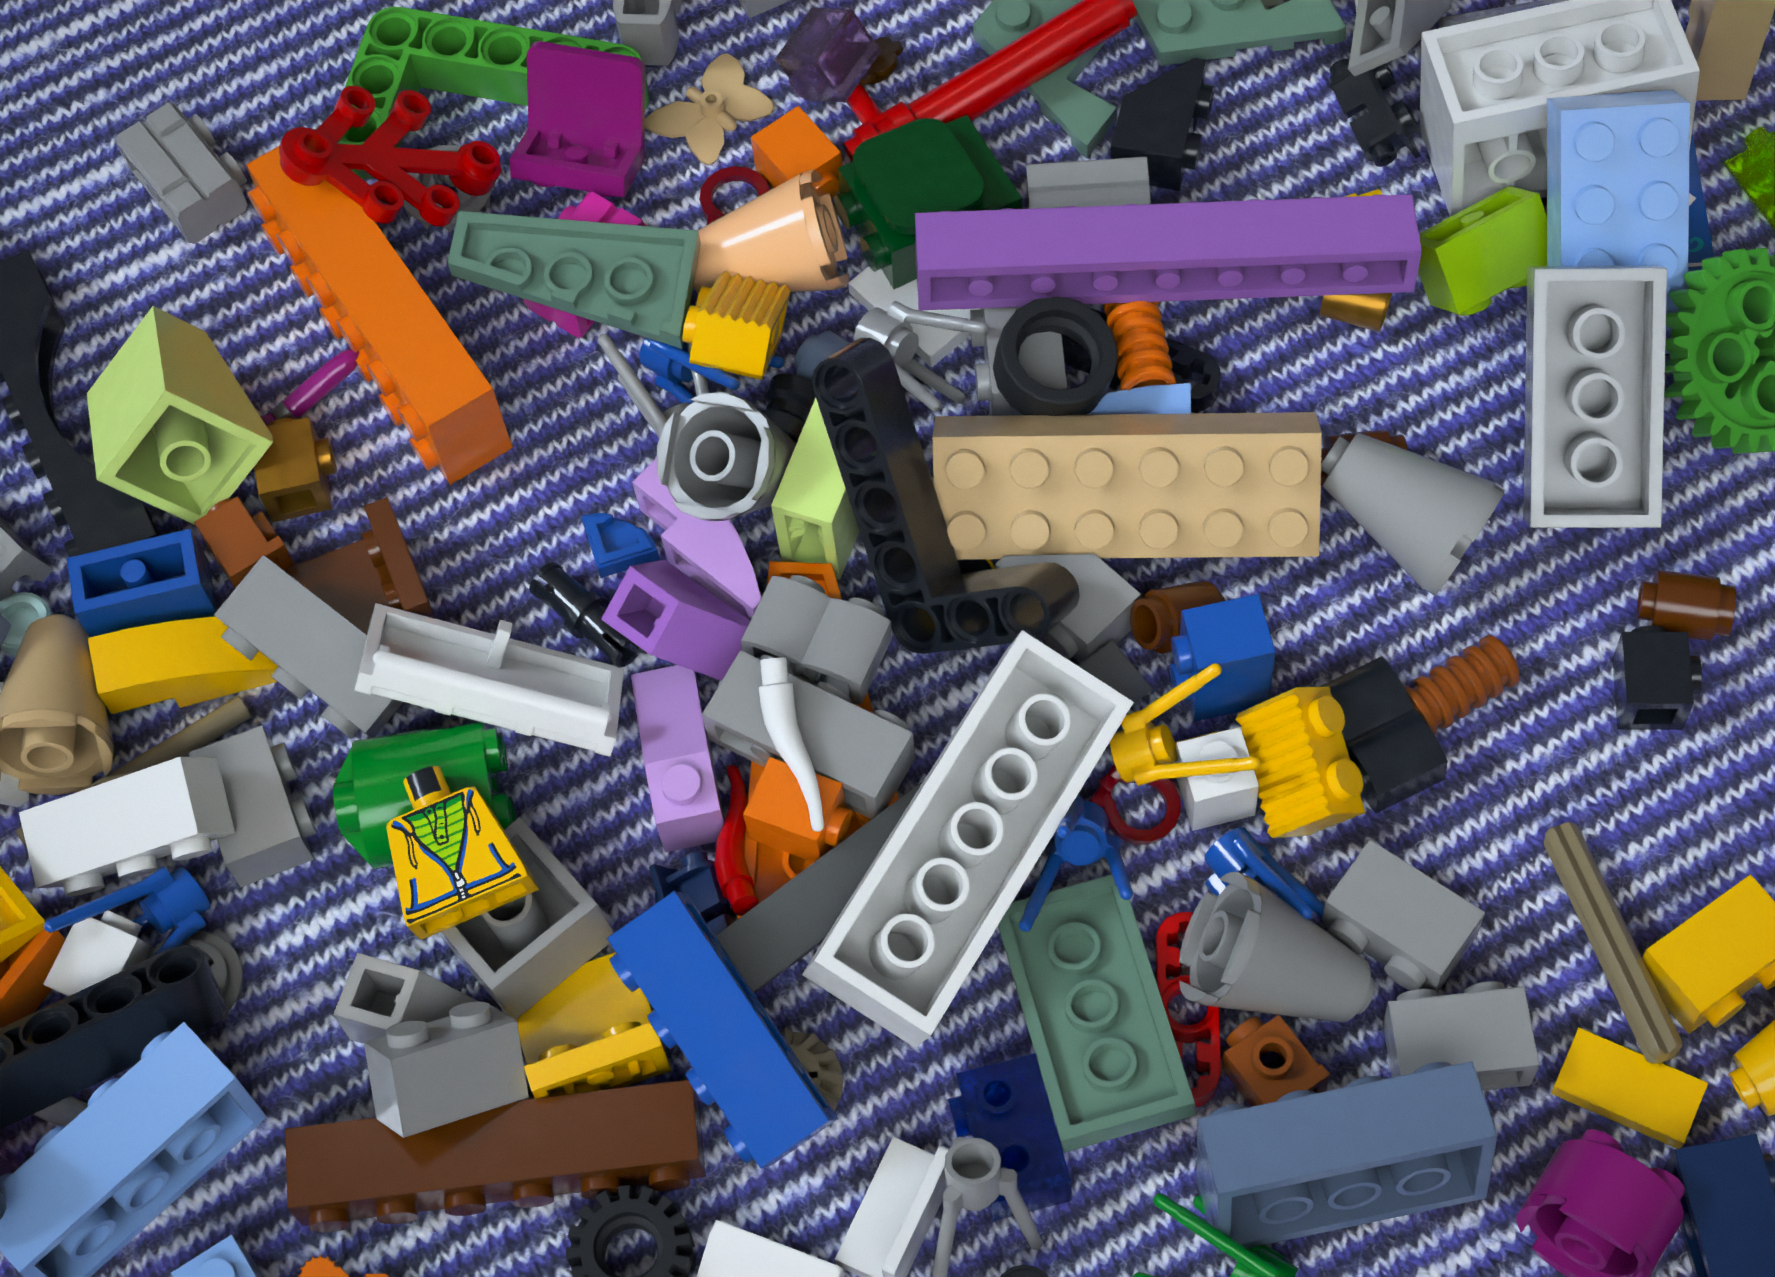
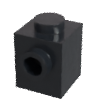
[1612,625,1702,730]

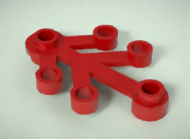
[279,86,501,227]

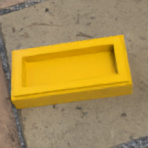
[1551,1027,1708,1149]

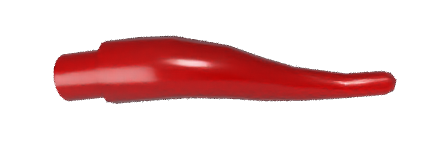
[714,765,758,916]

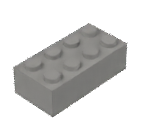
[1523,265,1667,528]

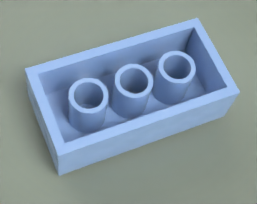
[1547,90,1690,354]
[0,1022,267,1277]

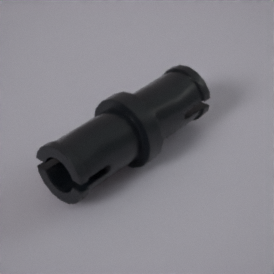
[529,562,642,668]

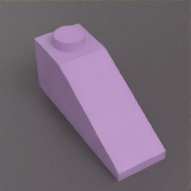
[631,665,725,853]

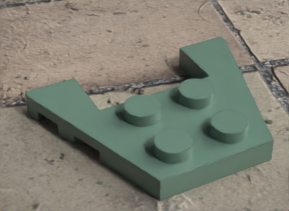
[973,0,1117,158]
[1132,0,1346,66]

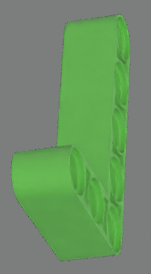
[338,7,650,179]

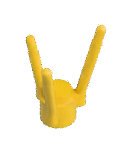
[1110,663,1261,786]

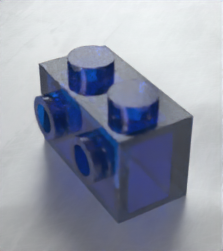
[947,1053,1072,1222]

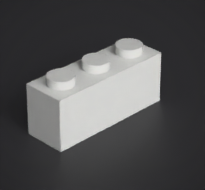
[19,757,235,896]

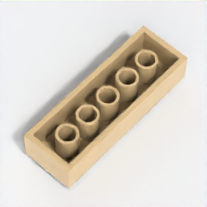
[932,412,1322,560]

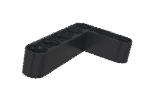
[812,338,1080,654]
[0,945,226,1219]

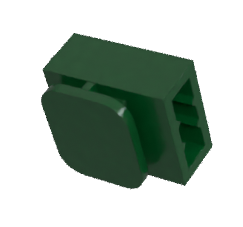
[834,115,1022,290]

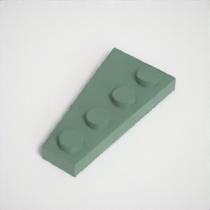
[447,211,701,349]

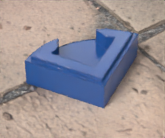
[581,513,660,578]

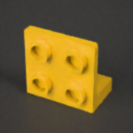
[516,952,671,1099]

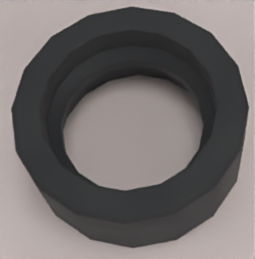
[993,296,1118,416]

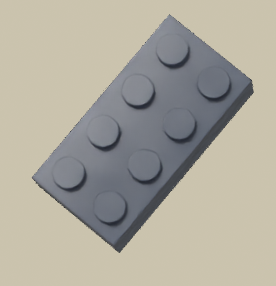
[1196,1061,1497,1255]

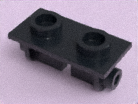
[1328,59,1421,167]

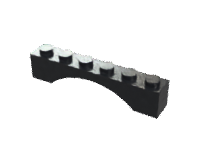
[0,250,160,557]

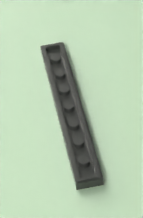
[716,640,1153,994]

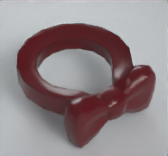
[699,166,770,225]
[1089,764,1181,845]

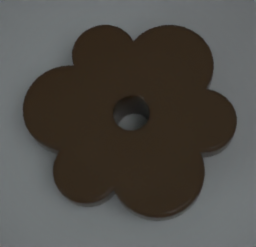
[841,37,904,85]

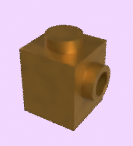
[254,417,337,522]

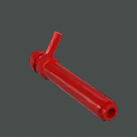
[841,0,1137,162]

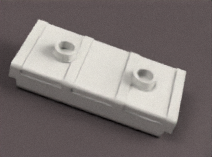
[354,603,624,757]

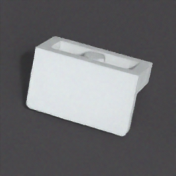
[834,1137,949,1277]

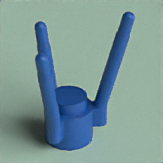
[639,337,785,404]
[1019,795,1133,932]
[1204,827,1325,920]
[44,866,211,956]

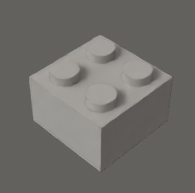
[438,818,614,1020]

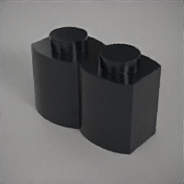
[1319,656,1448,813]

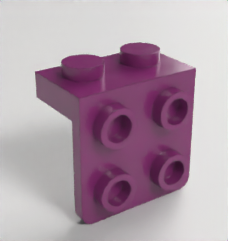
[510,41,645,198]

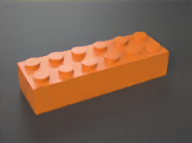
[246,146,513,485]

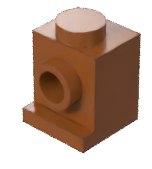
[194,496,295,589]
[1222,1014,1330,1107]

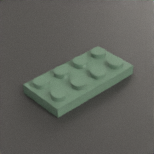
[998,874,1197,1153]

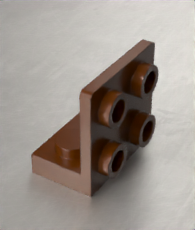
[285,497,436,635]

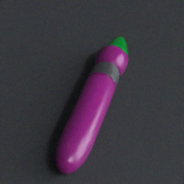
[261,349,359,426]

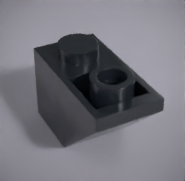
[1111,58,1215,191]

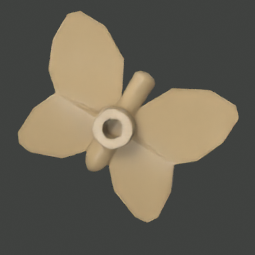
[645,53,774,166]

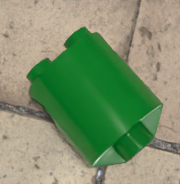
[333,721,517,869]

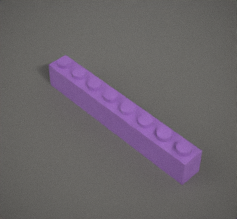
[915,194,1422,311]

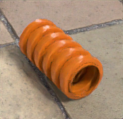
[1103,301,1176,391]

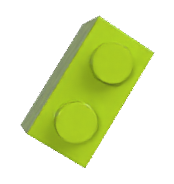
[1418,186,1547,316]

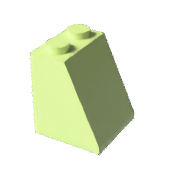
[87,306,273,525]

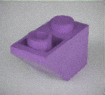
[601,560,751,681]

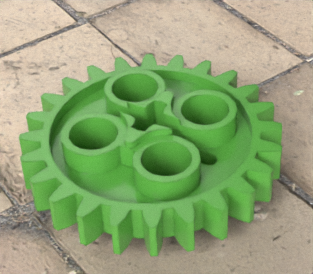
[1664,248,1775,454]

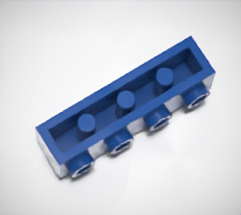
[607,891,839,1169]

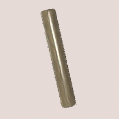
[1544,822,1683,1064]

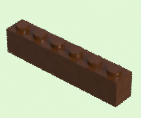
[285,1080,706,1232]

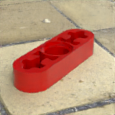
[1155,912,1221,1108]

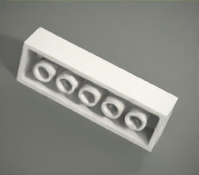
[802,630,1134,1048]

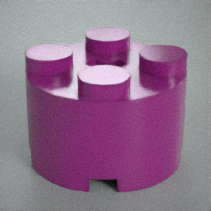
[1516,1129,1685,1277]

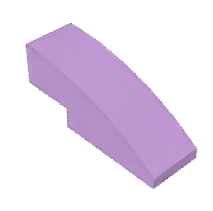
[632,458,761,620]

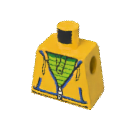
[386,766,539,940]

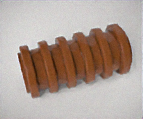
[1404,635,1520,735]

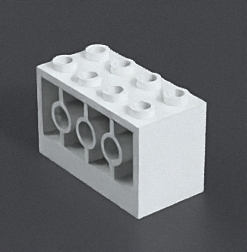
[1420,0,1700,217]

